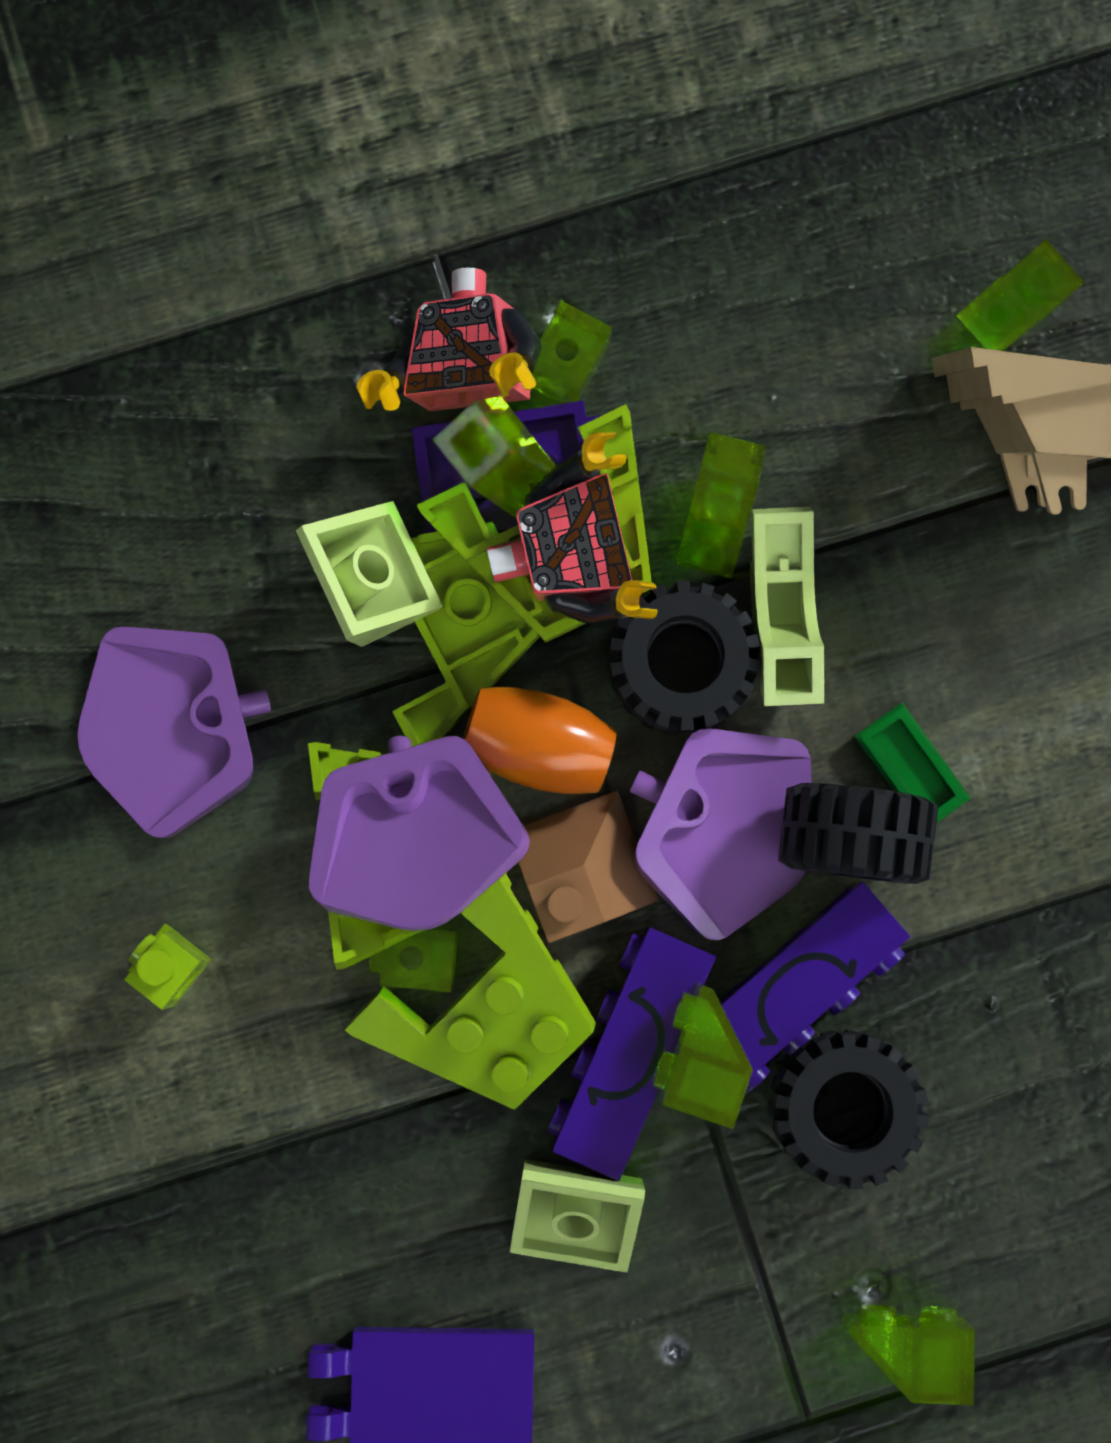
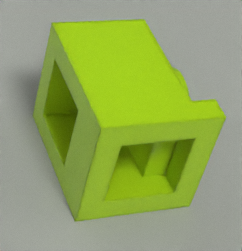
[124,923,212,1010]

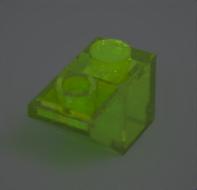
[433,396,556,519]
[676,432,766,578]
[653,983,753,1129]
[843,1304,975,1405]

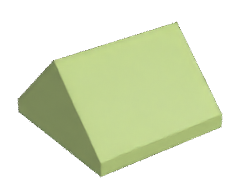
[296,501,443,647]
[509,1159,645,1273]

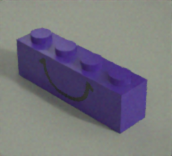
[680,882,911,1096]
[546,926,716,1181]

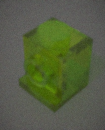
[532,300,612,401]
[369,929,459,992]

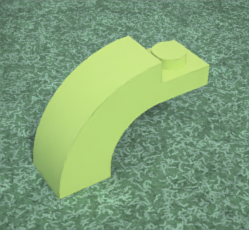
[750,507,824,706]

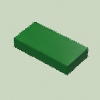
[852,702,971,822]

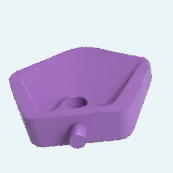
[78,627,271,838]
[630,728,812,941]
[309,736,530,931]

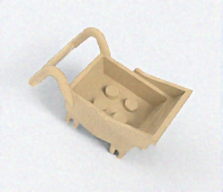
[932,347,1111,514]

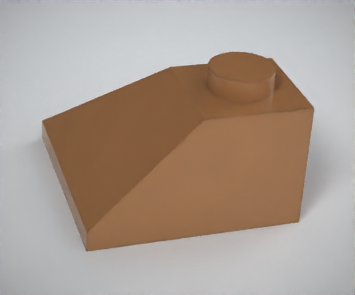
[519,790,659,943]

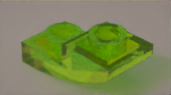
[957,239,1084,351]

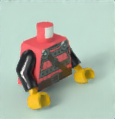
[356,268,542,412]
[487,432,658,625]

